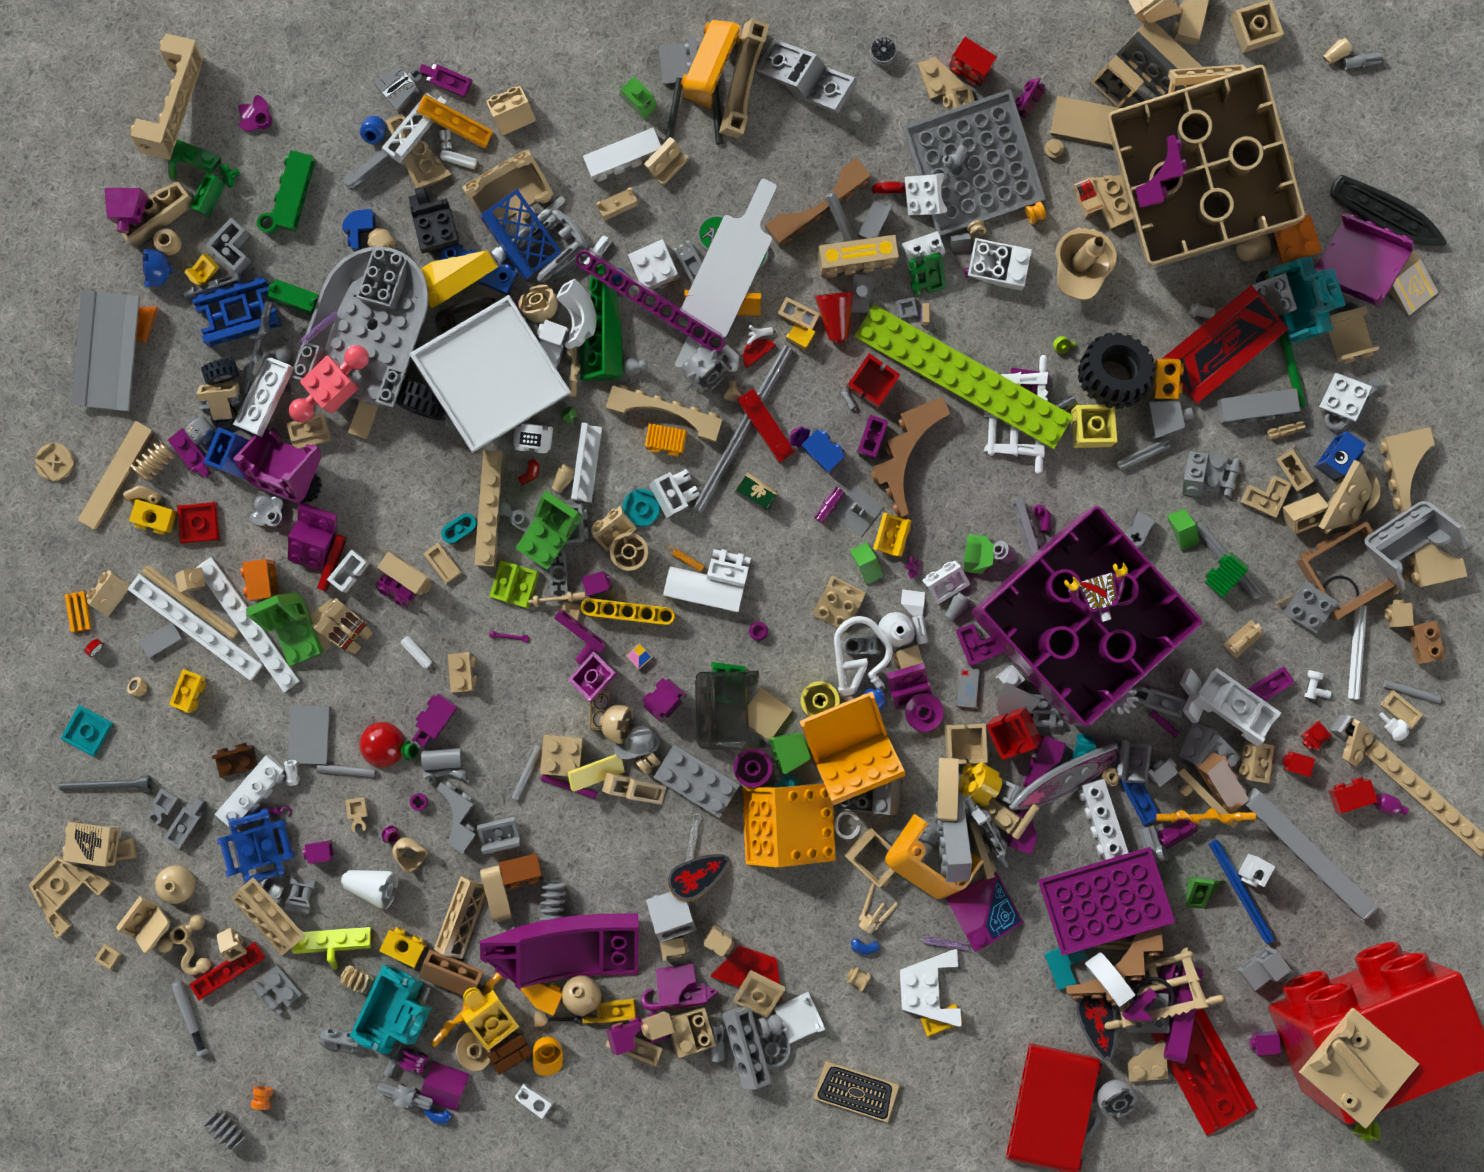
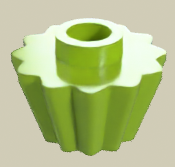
[1353,1121,1381,1142]

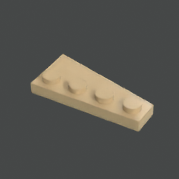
[385,114,452,188]

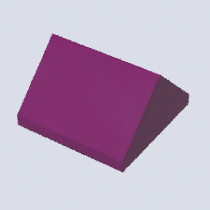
[421,1061,469,1111]

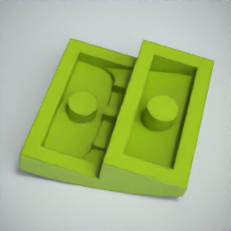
[489,560,540,609]

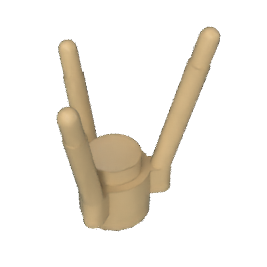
[859,883,898,934]

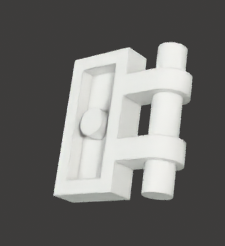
[707,549,751,587]

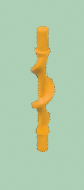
[1156,808,1256,825]
[430,973,503,1048]

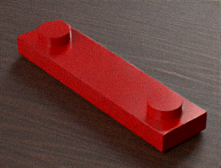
[737,388,795,463]
[189,942,266,1000]

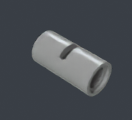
[421,748,463,770]

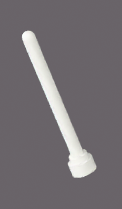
[491,197,565,263]

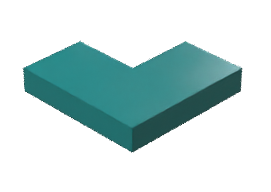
[1044,947,1087,990]

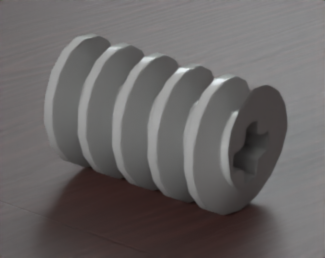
[539,879,567,920]
[203,1108,246,1151]

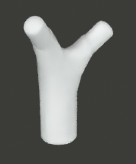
[747,325,773,345]

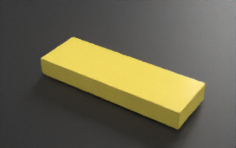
[567,754,625,792]

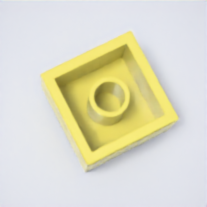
[1071,405,1117,448]

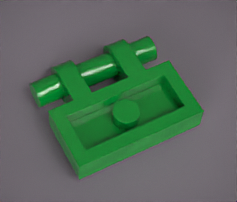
[908,252,946,295]

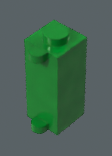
[267,279,319,316]

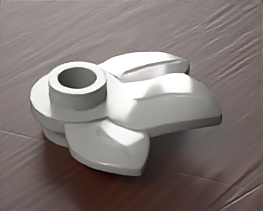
[249,495,284,527]

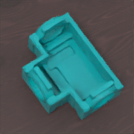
[1268,257,1345,344]
[349,965,432,1054]

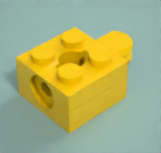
[461,987,519,1051]

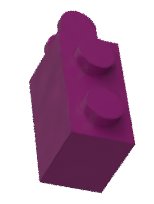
[412,694,458,748]

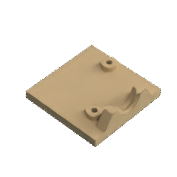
[1299,1008,1419,1128]

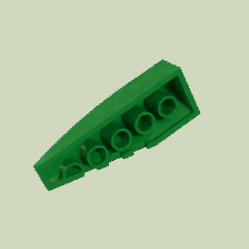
[580,264,623,381]

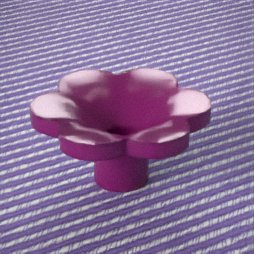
[789,426,810,448]

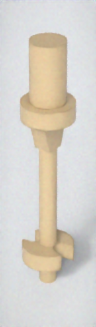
[528,591,586,607]

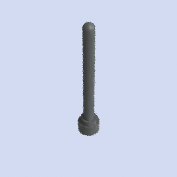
[58,775,151,791]

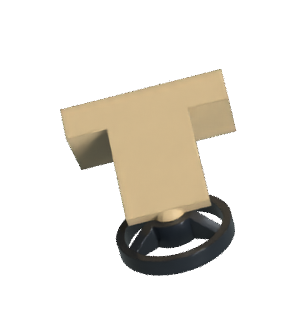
[196,381,239,430]

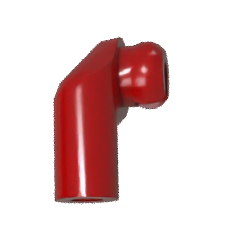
[518,459,540,486]

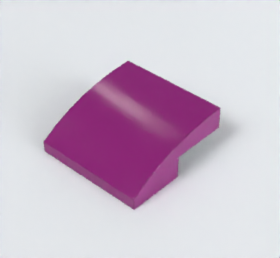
[886,663,932,709]

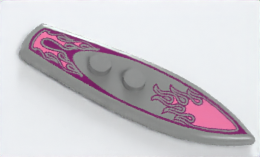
[1009,742,1120,810]

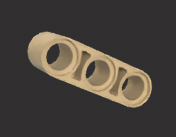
[480,865,513,923]

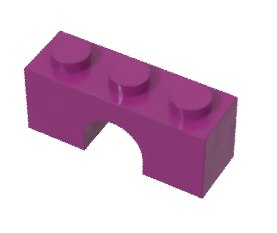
[606,1011,671,1055]

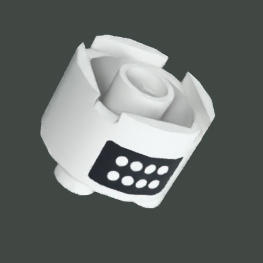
[513,423,553,453]

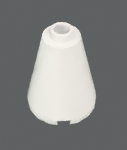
[878,612,915,650]
[341,870,398,910]

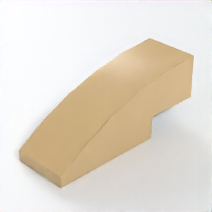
[937,758,959,821]
[602,772,667,805]

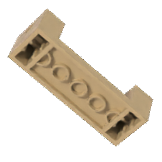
[130,33,203,160]

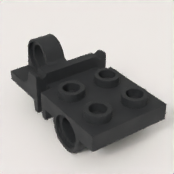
[408,186,459,254]

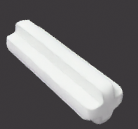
[440,149,477,169]
[400,636,432,668]

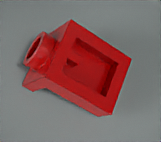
[1300,721,1332,751]

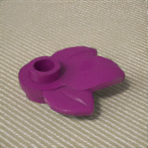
[238,95,272,131]

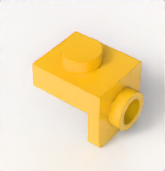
[185,254,220,285]

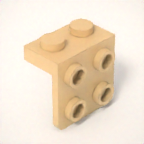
[116,896,171,954]

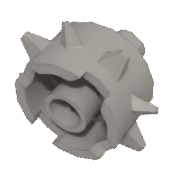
[682,347,727,393]

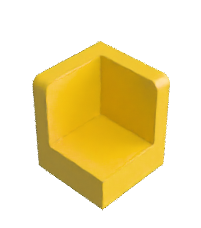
[786,324,815,350]

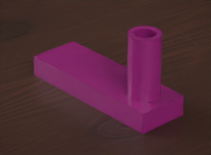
[554,608,606,665]

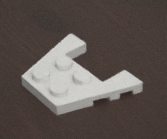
[900,949,961,1027]

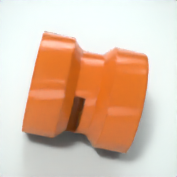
[250,1086,273,1110]

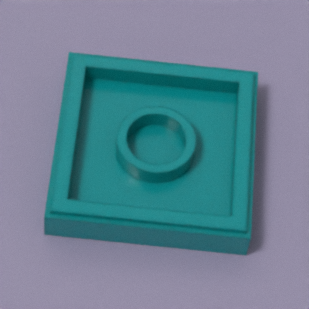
[60,705,113,757]

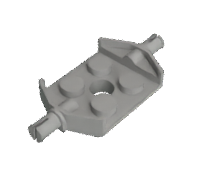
[963,796,1009,868]

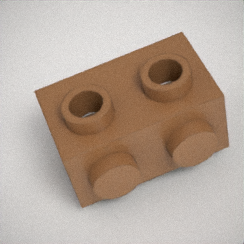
[1407,621,1446,664]

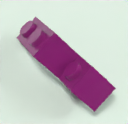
[1136,135,1187,208]

